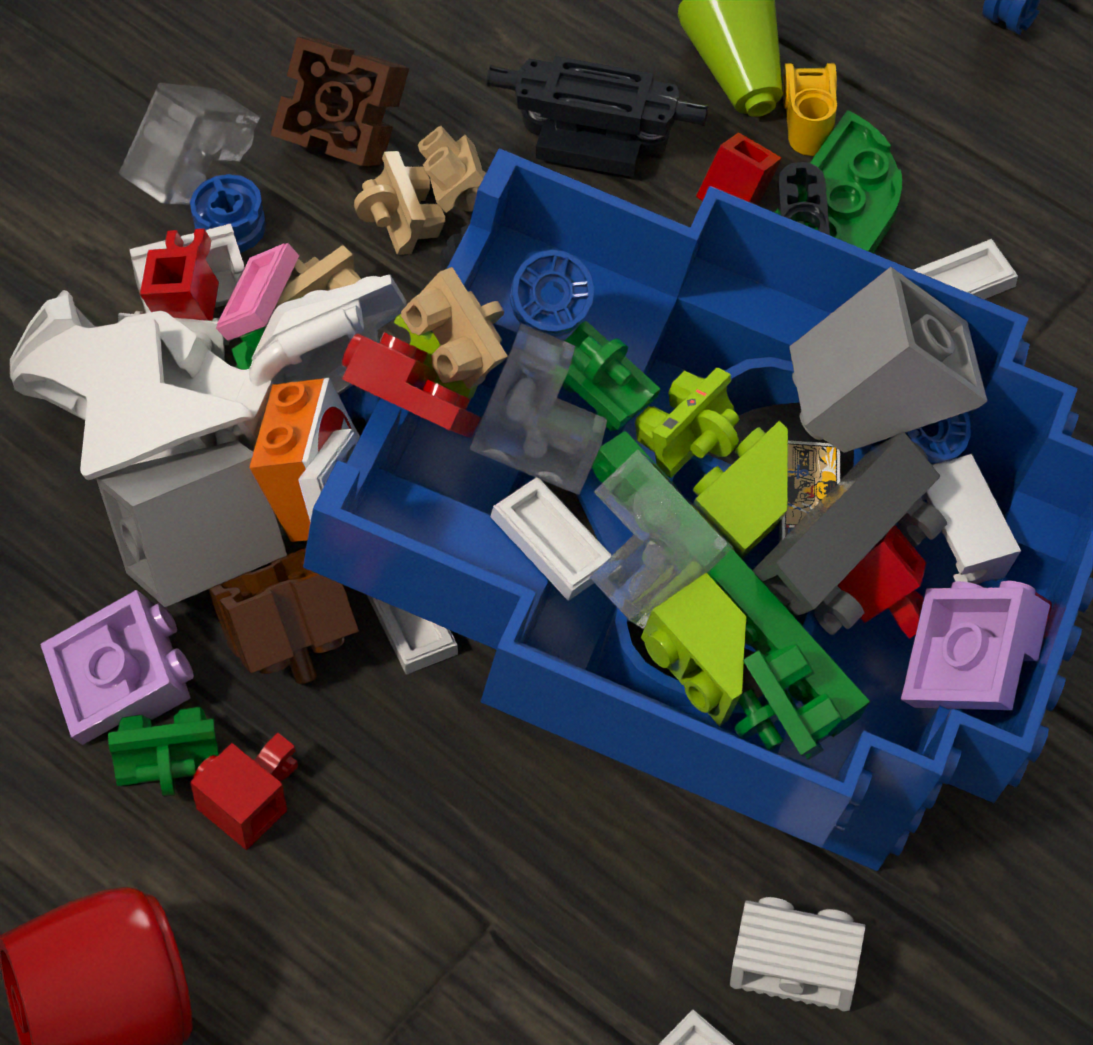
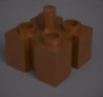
[271,37,410,166]
[208,548,359,684]

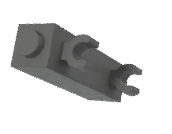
[752,432,947,635]

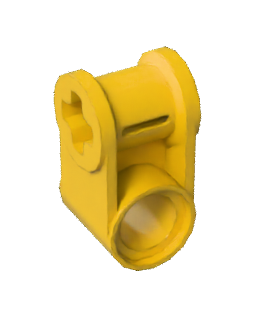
[783,63,837,156]

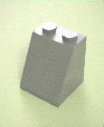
[789,267,987,453]
[96,440,287,607]

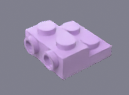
[901,581,1050,710]
[40,590,194,745]

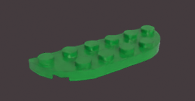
[775,110,902,253]

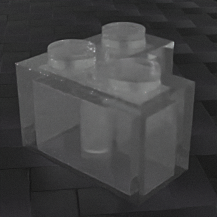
[119,83,260,205]
[469,323,607,495]
[590,449,734,629]

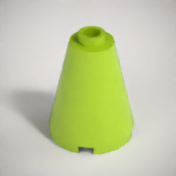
[677,0,783,117]

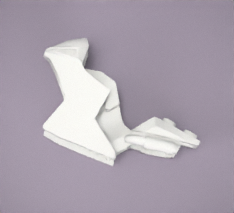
[10,274,407,480]

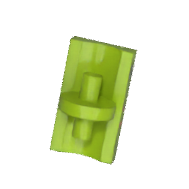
[635,367,739,478]

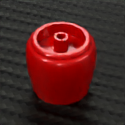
[0,887,193,1045]

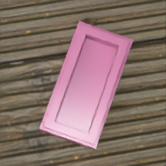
[216,243,299,341]

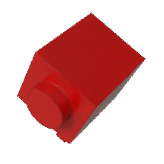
[696,132,782,206]
[140,228,219,321]
[837,525,926,639]
[190,733,298,850]

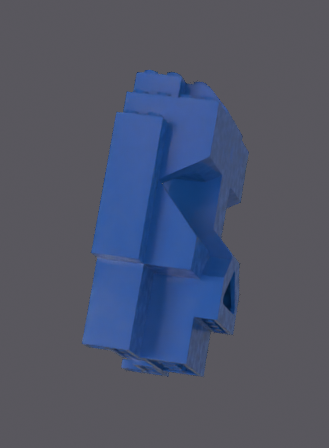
[303,148,1093,871]

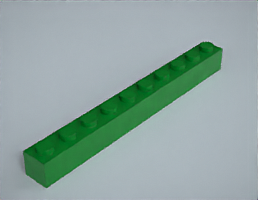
[592,431,870,738]

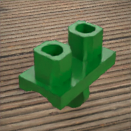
[543,320,661,431]
[734,644,845,760]
[108,707,219,797]

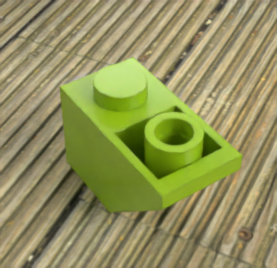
[693,421,788,559]
[641,573,746,726]

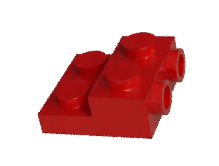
[342,332,481,438]

